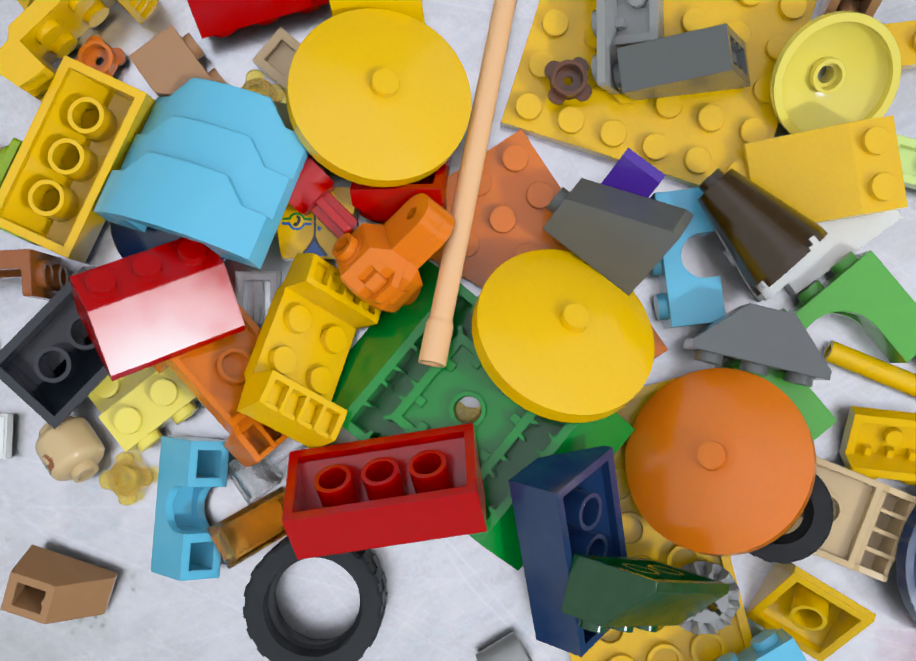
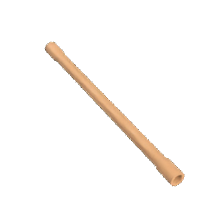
[418,0,517,368]

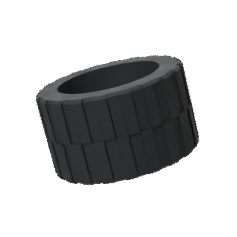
[243,536,388,661]

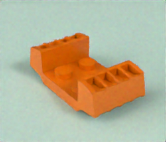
[153,304,288,468]

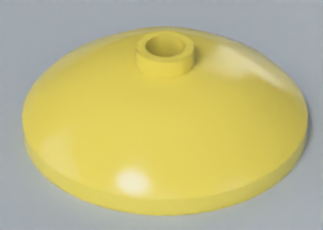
[770,11,901,134]

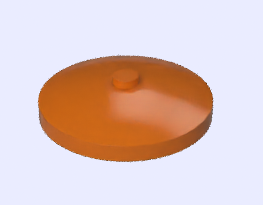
[625,368,816,556]

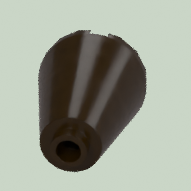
[697,168,828,296]

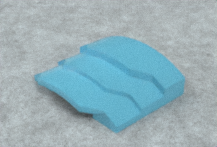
[94,78,309,269]

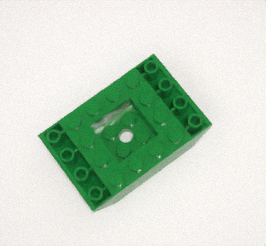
[332,260,635,571]

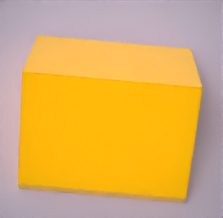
[746,563,876,661]

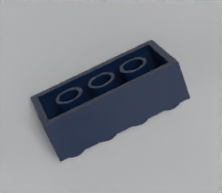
[508,445,627,657]

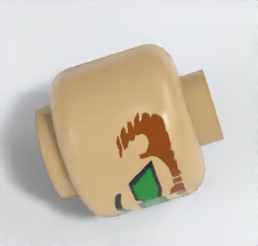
[35,415,105,483]

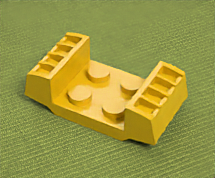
[0,0,160,102]
[237,253,381,448]

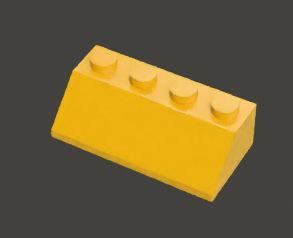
[0,55,155,263]

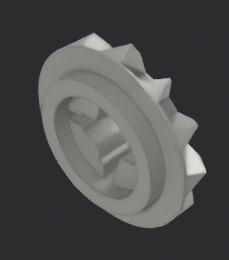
[679,561,741,635]

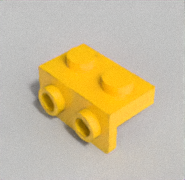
[839,406,916,486]

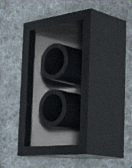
[0,266,109,429]

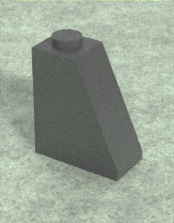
[613,23,750,101]
[542,178,694,296]

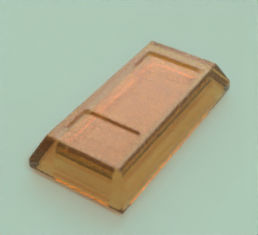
[207,486,287,569]

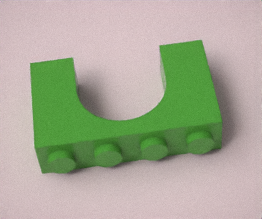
[723,250,916,441]

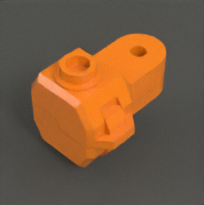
[332,193,455,313]

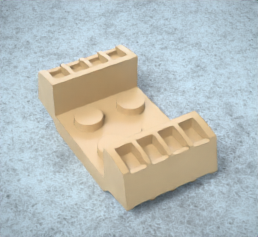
[784,456,916,583]

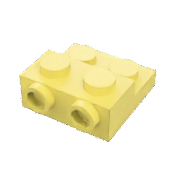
[88,366,199,453]

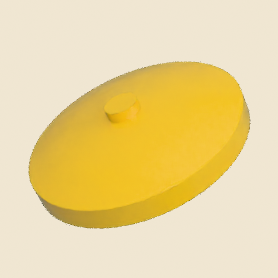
[286,8,471,187]
[472,249,655,423]

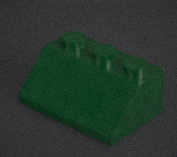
[561,554,730,633]

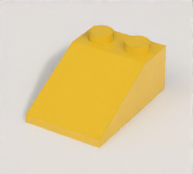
[742,115,908,223]

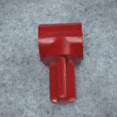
[289,156,359,239]

